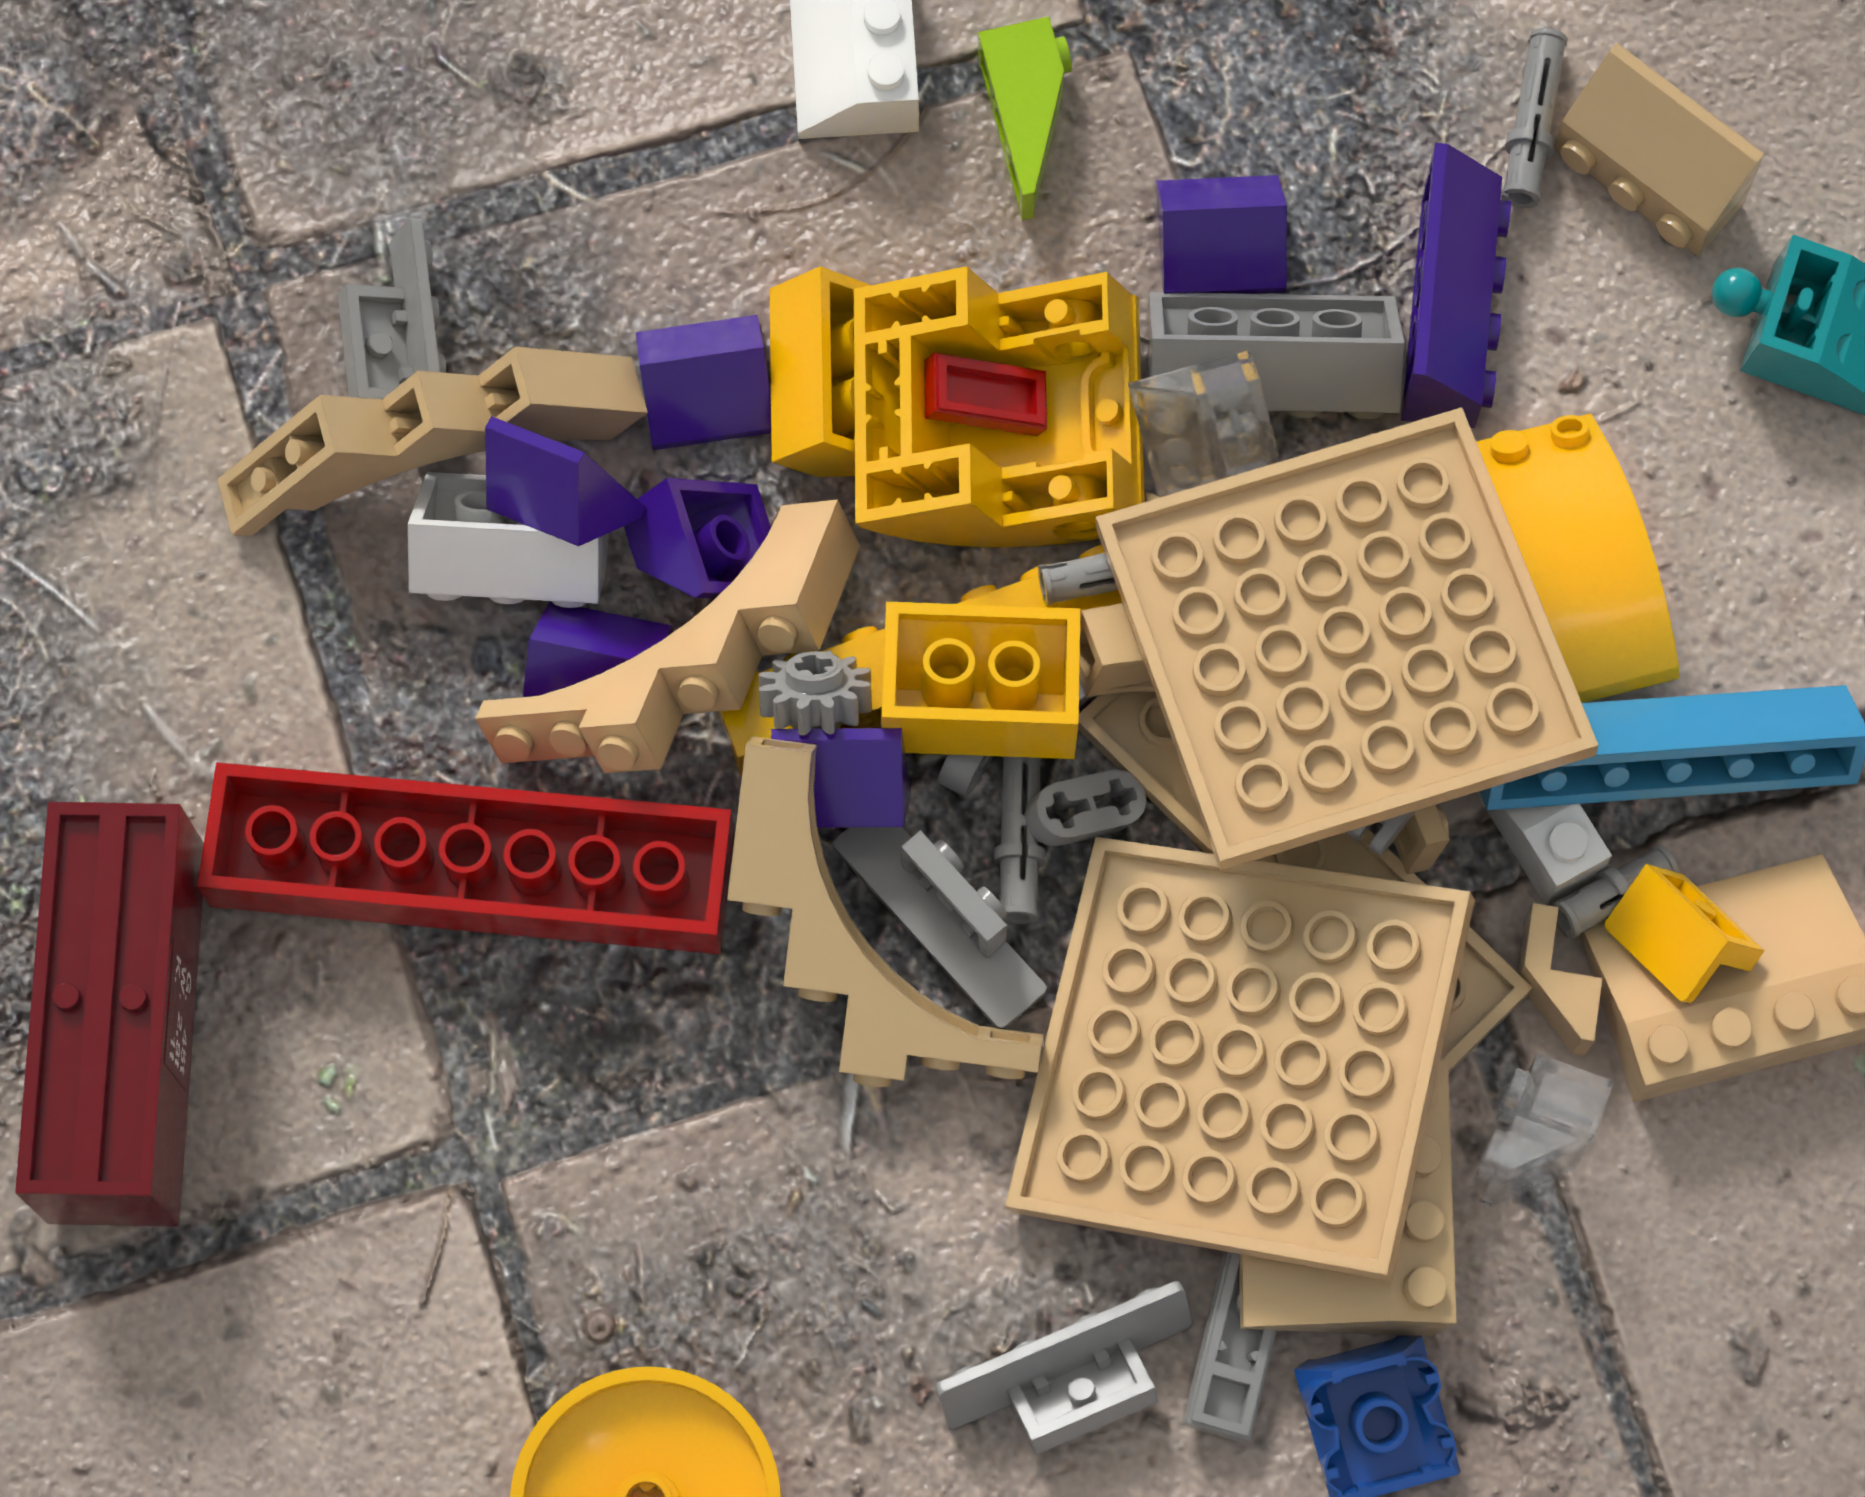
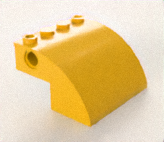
[853,266,1145,547]
[1476,413,1679,703]

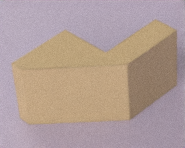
[1517,903,1603,1056]

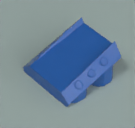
[1294,1335,1461,1497]

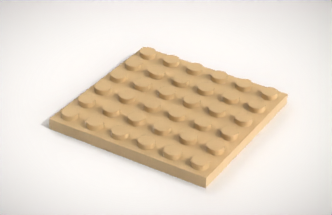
[1096,407,1599,871]
[1005,837,1475,1281]

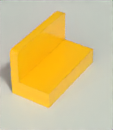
[1605,864,1765,1003]

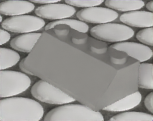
[1148,292,1405,419]

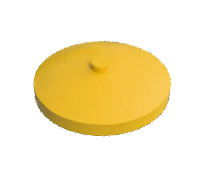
[510,1367,781,1497]

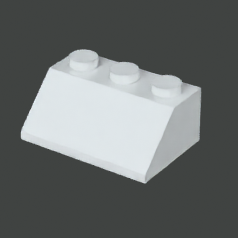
[790,0,919,139]
[408,472,609,608]

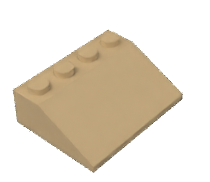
[1580,854,1865,1103]
[1239,1060,1457,1336]

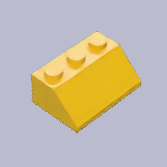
[769,266,870,477]
[881,602,1080,759]

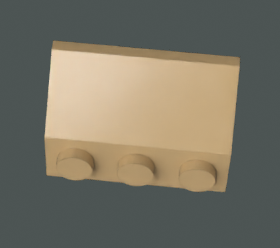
[1554,43,1764,257]

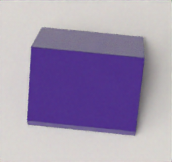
[1156,175,1287,294]
[636,315,771,450]
[485,416,646,546]
[523,601,673,697]
[771,728,910,828]

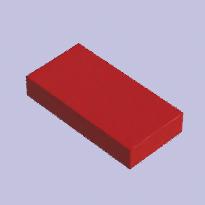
[924,353,1047,436]

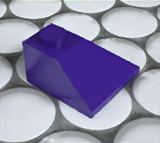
[624,478,771,599]

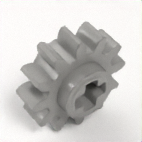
[759,650,872,735]

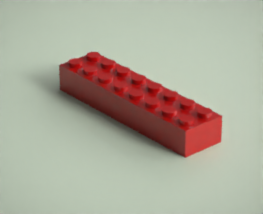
[197,762,735,955]

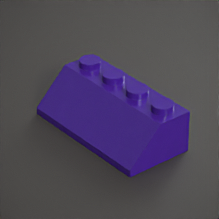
[1401,142,1511,429]

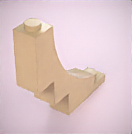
[217,347,648,536]

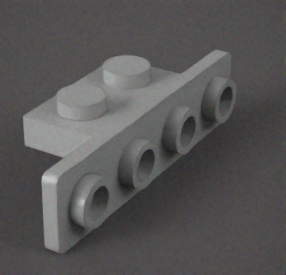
[338,218,446,467]
[833,827,1047,1029]
[935,1281,1193,1455]

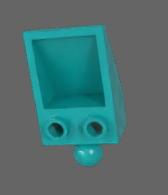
[1712,235,1865,415]

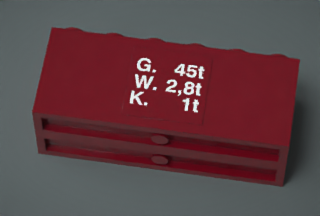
[15,802,204,1227]

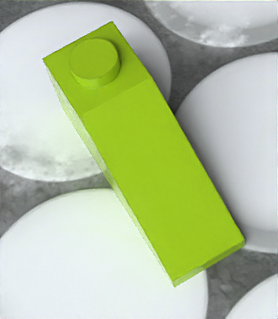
[978,16,1072,220]

